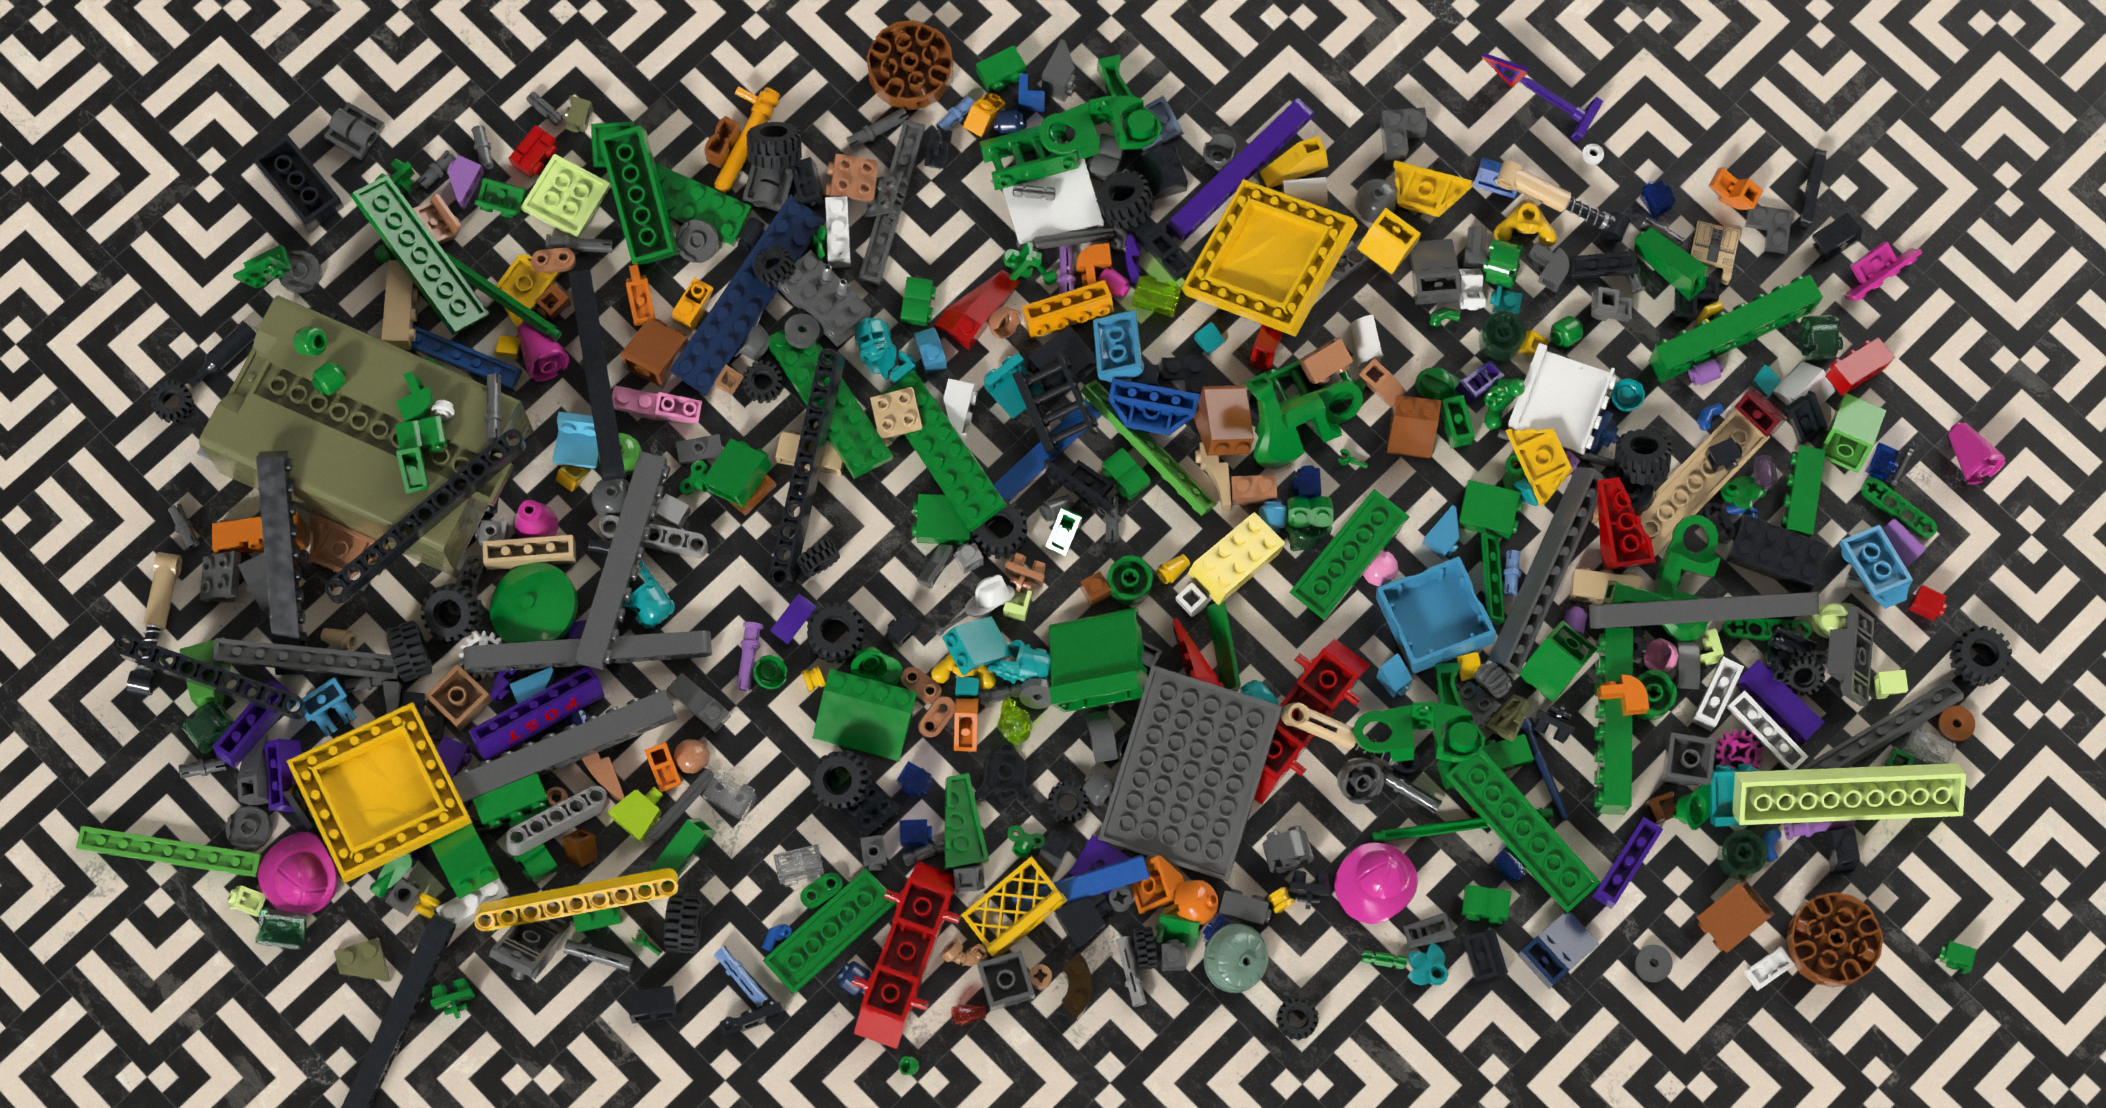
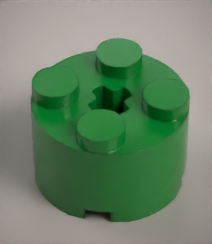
[1483,239,1523,289]
[1107,555,1153,606]
[1635,670,1677,720]

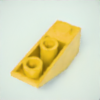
[1260,135,1328,188]

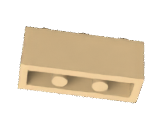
[775,430,844,476]
[1569,567,1642,604]

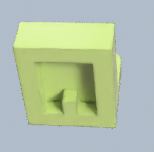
[1700,628,1724,665]
[227,886,266,917]

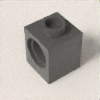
[954,865,985,893]
[385,878,422,917]

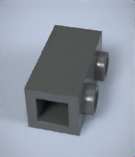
[1218,889,1272,928]

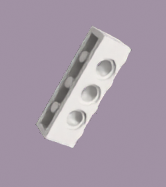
[1727,691,1808,770]

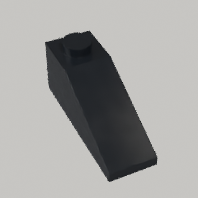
[1022,829,1072,892]

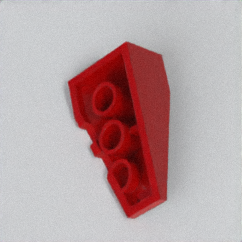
[934,270,1020,350]
[1597,477,1655,571]
[1172,618,1224,687]

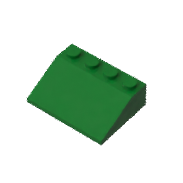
[812,669,918,762]

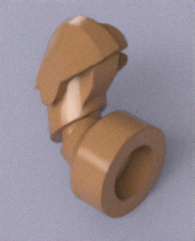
[940,939,989,966]

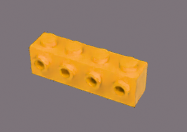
[1022,280,1114,338]

